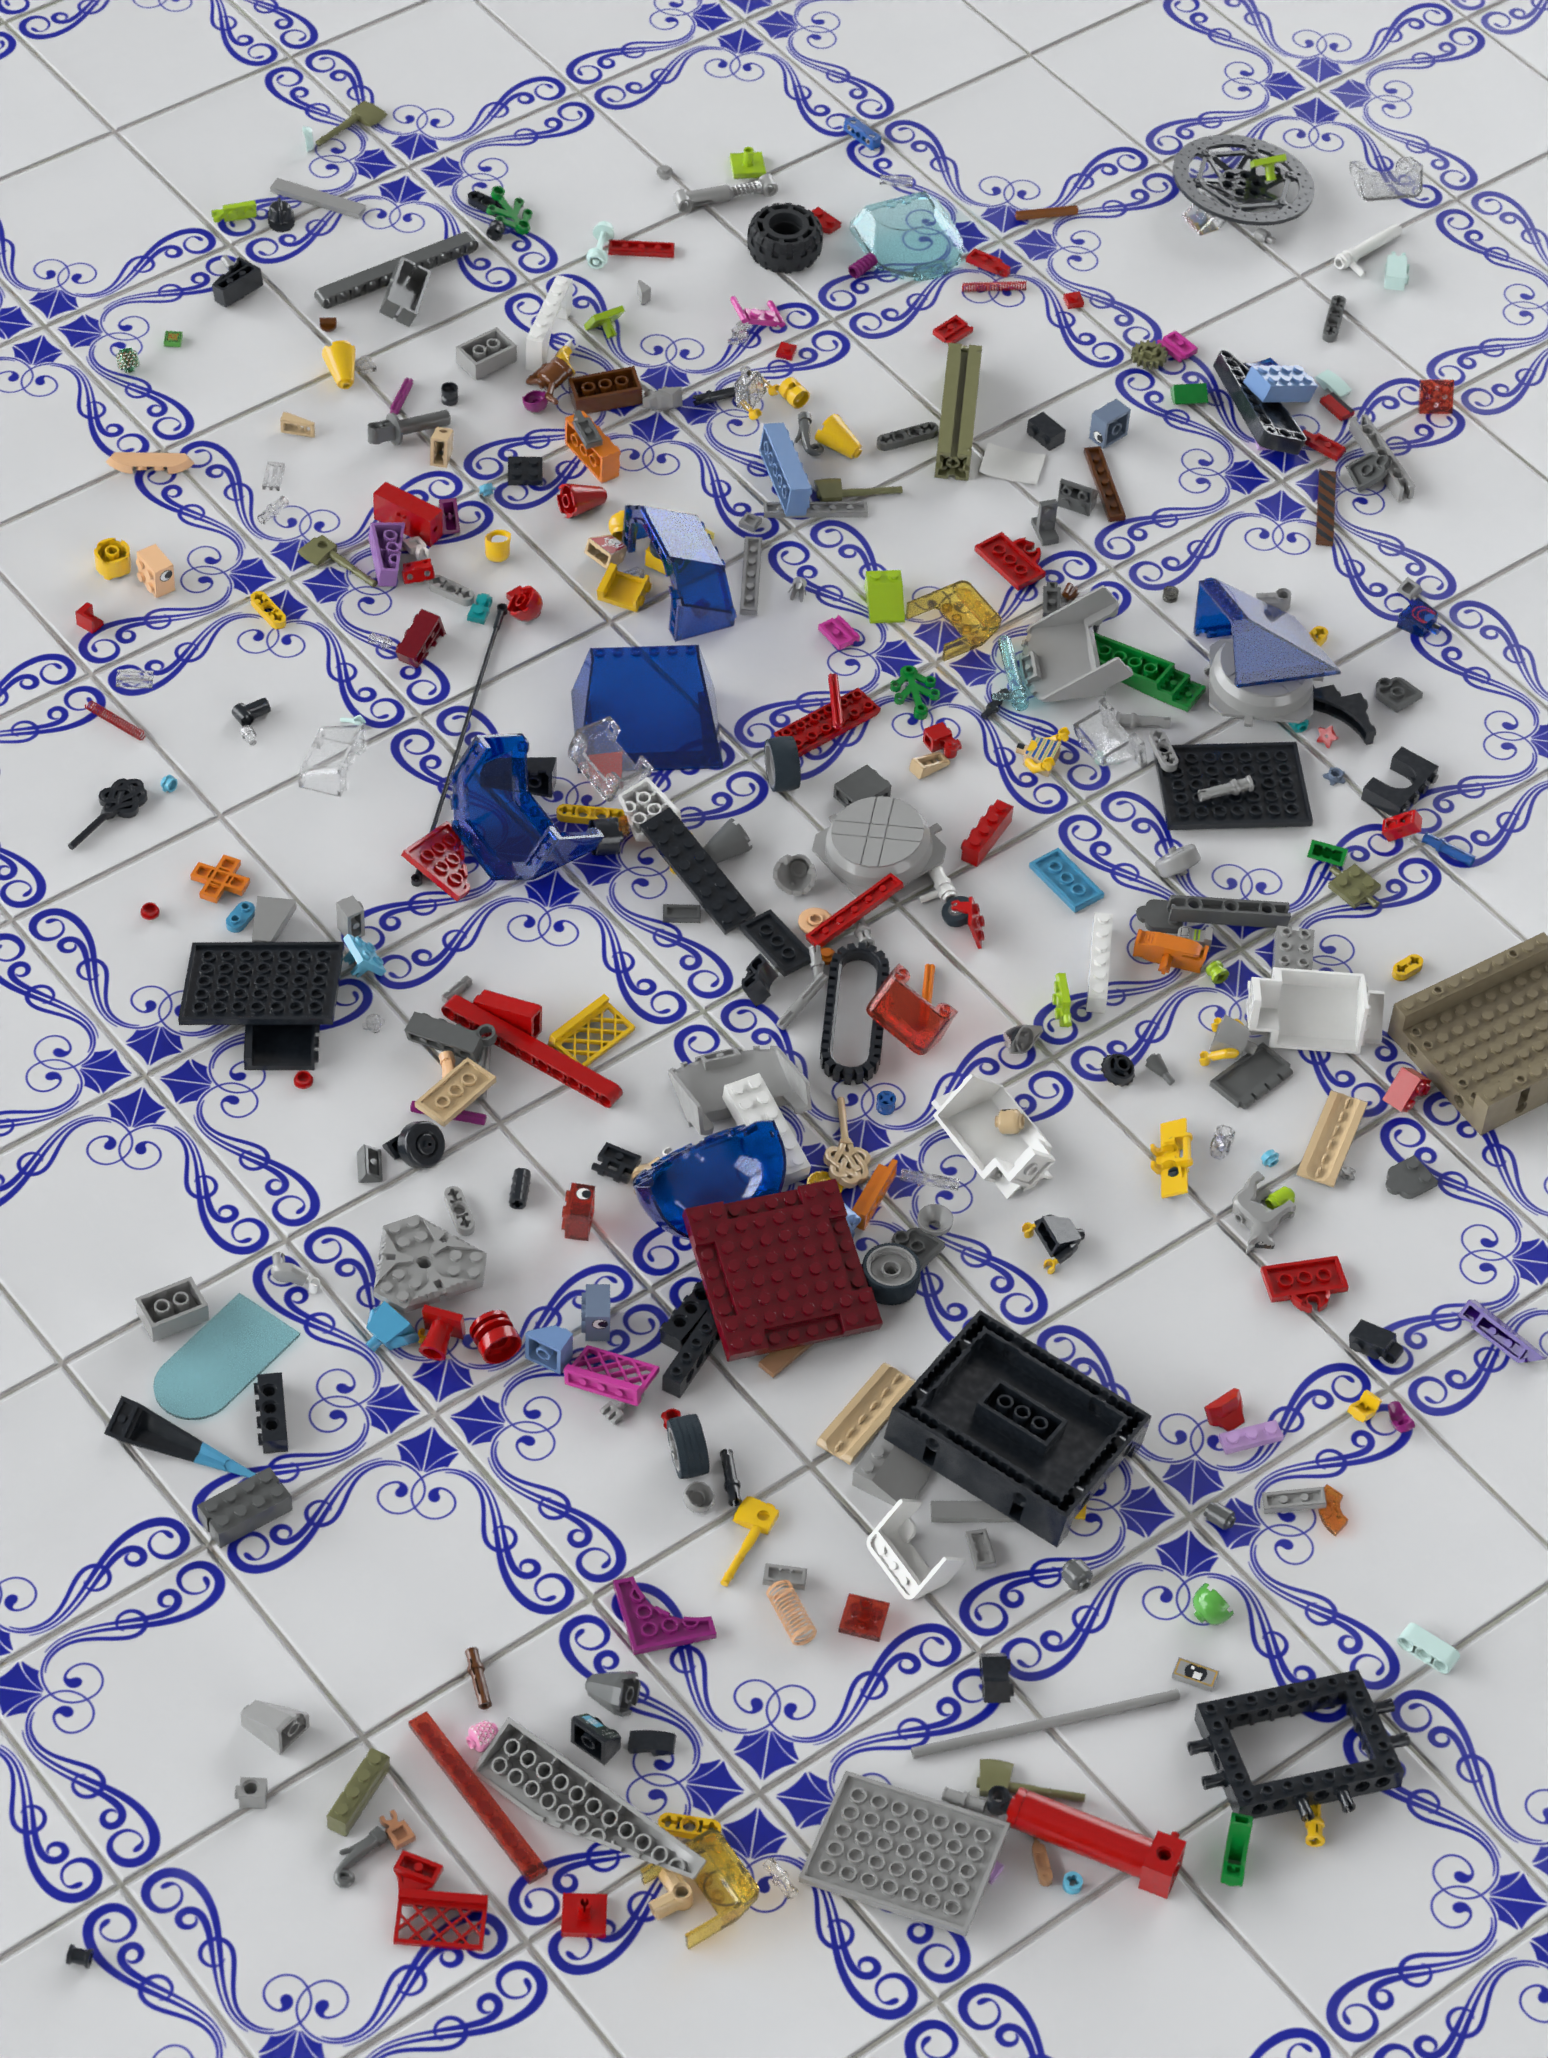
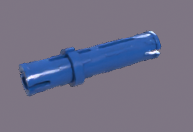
[1422,832,1476,867]

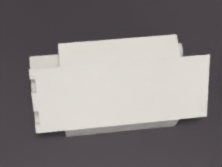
[1245,967,1384,1054]
[931,1074,1056,1199]

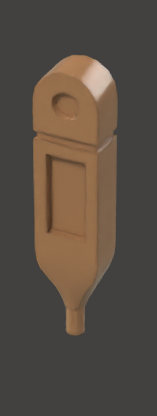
[1031,1837,1053,1886]

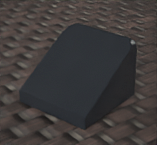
[382,1134,400,1160]

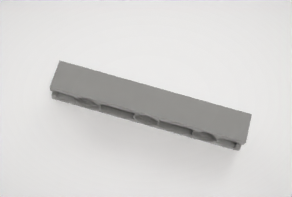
[1349,414,1415,502]

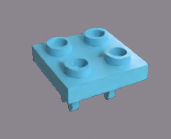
[343,934,386,978]

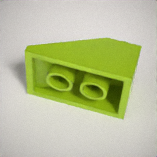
[864,570,905,623]

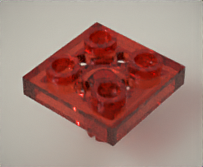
[1418,379,1454,414]
[838,1593,890,1642]

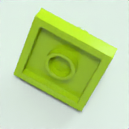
[730,147,766,179]
[1250,154,1287,182]
[584,305,625,339]

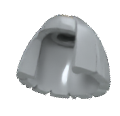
[773,854,817,896]

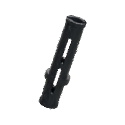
[692,385,743,406]
[720,1449,742,1506]

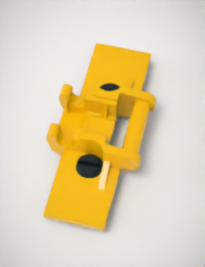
[1150,1118,1193,1199]

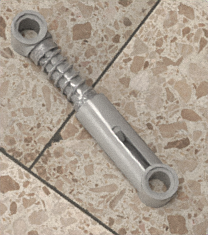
[673,174,778,212]

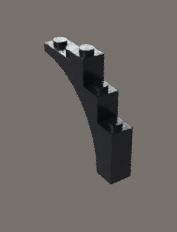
[1313,684,1376,745]

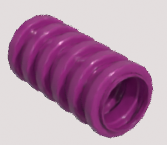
[848,252,878,279]

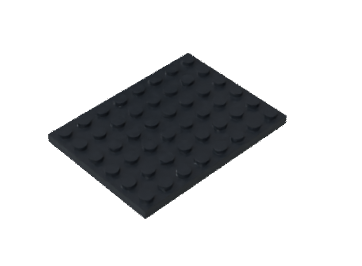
[1153,742,1313,830]
[178,942,345,1025]

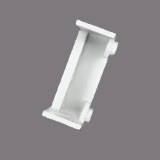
[867,1498,966,1600]

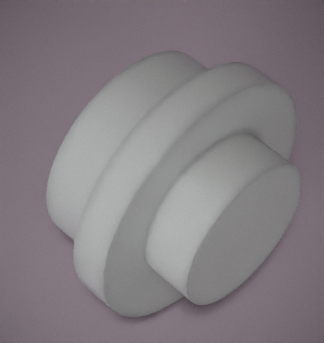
[657,165,673,180]

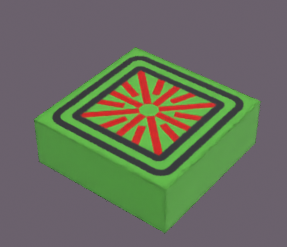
[164,331,183,347]

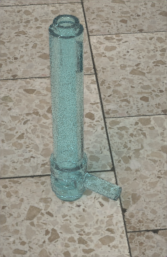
[992,635,1029,711]

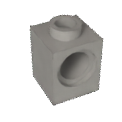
[235,1777,268,1809]

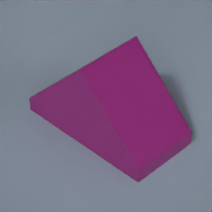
[439,498,461,535]

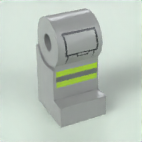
[1177,926,1213,952]

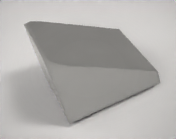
[637,280,651,305]
[1397,577,1423,600]

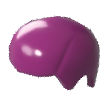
[522,390,548,413]

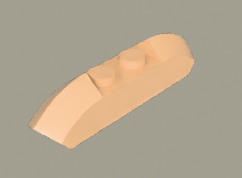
[106,452,195,474]

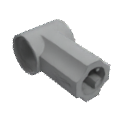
[1256,588,1291,611]

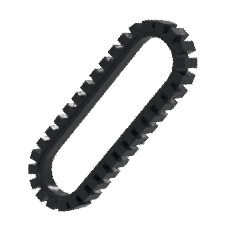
[820,942,890,1085]

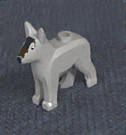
[1232,1171,1296,1254]

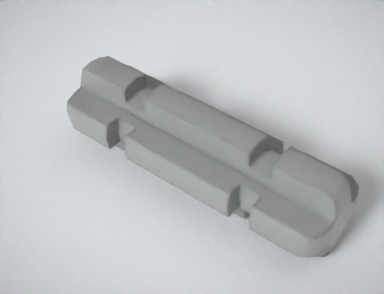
[442,976,473,1003]

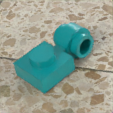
[467,593,493,625]

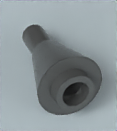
[1145,1053,1175,1085]

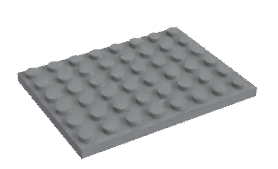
[799,1771,1010,1936]

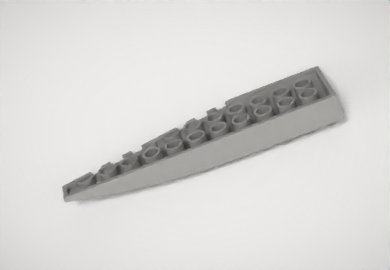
[471,1717,707,1880]

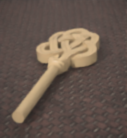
[823,1097,871,1189]

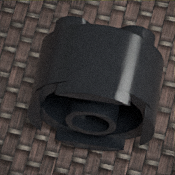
[588,817,623,856]

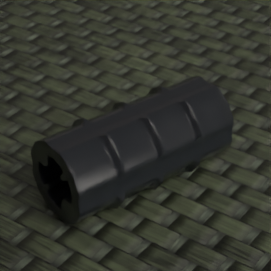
[509,1168,531,1209]

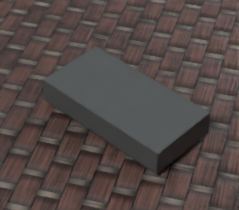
[663,904,701,923]

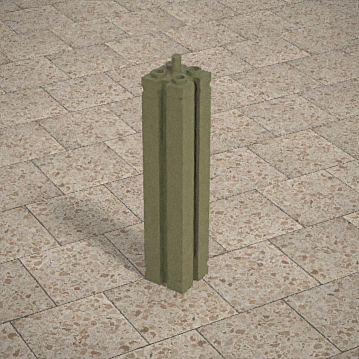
[934,343,982,481]

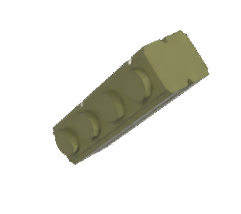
[327,1748,390,1837]

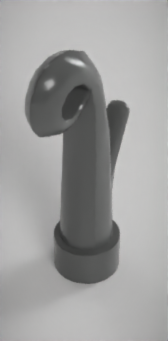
[794,412,824,456]
[333,1826,388,1888]

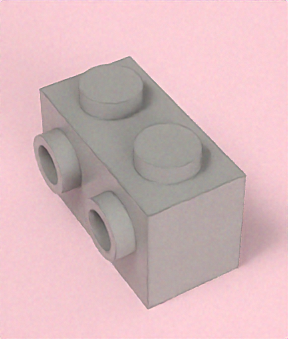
[336,895,365,937]

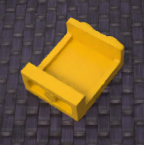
[597,563,652,612]

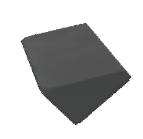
[357,1144,383,1183]

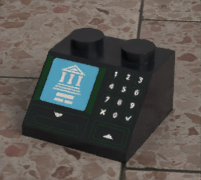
[571,1713,621,1766]

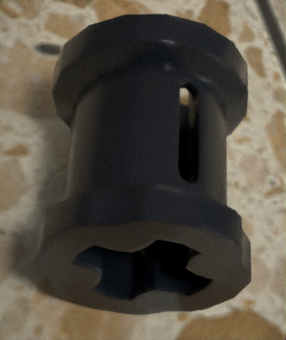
[66,1944,94,1969]

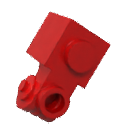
[923,722,962,759]

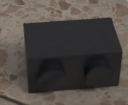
[1027,412,1066,451]

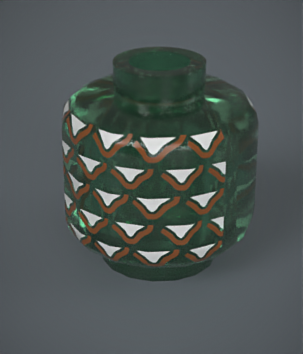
[116,348,140,373]

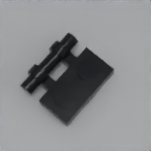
[591,1142,642,1184]

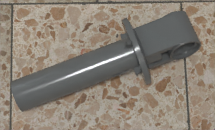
[367,410,451,445]

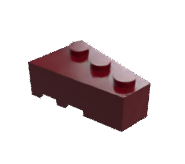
[396,609,446,668]

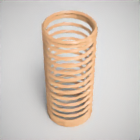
[766,1580,817,1646]

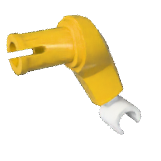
[555,339,578,378]

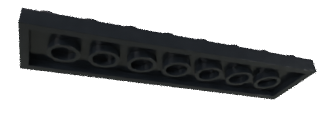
[639,807,756,935]

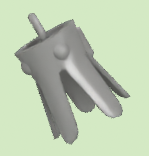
[788,577,807,602]

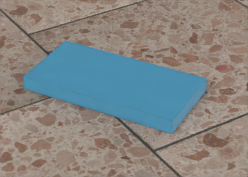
[1029,848,1104,913]

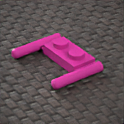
[730,296,785,327]

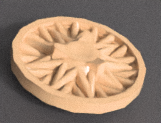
[798,907,831,934]

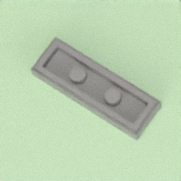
[1262,1487,1327,1514]

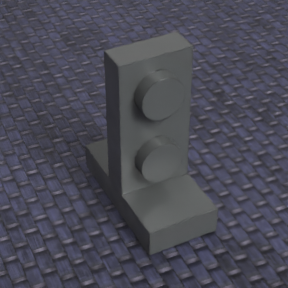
[1031,499,1059,546]

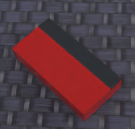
[1319,392,1355,421]

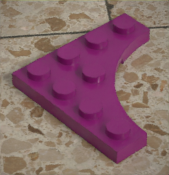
[613,1576,717,1655]

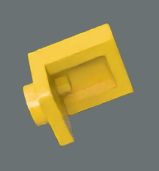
[1347,1390,1382,1423]

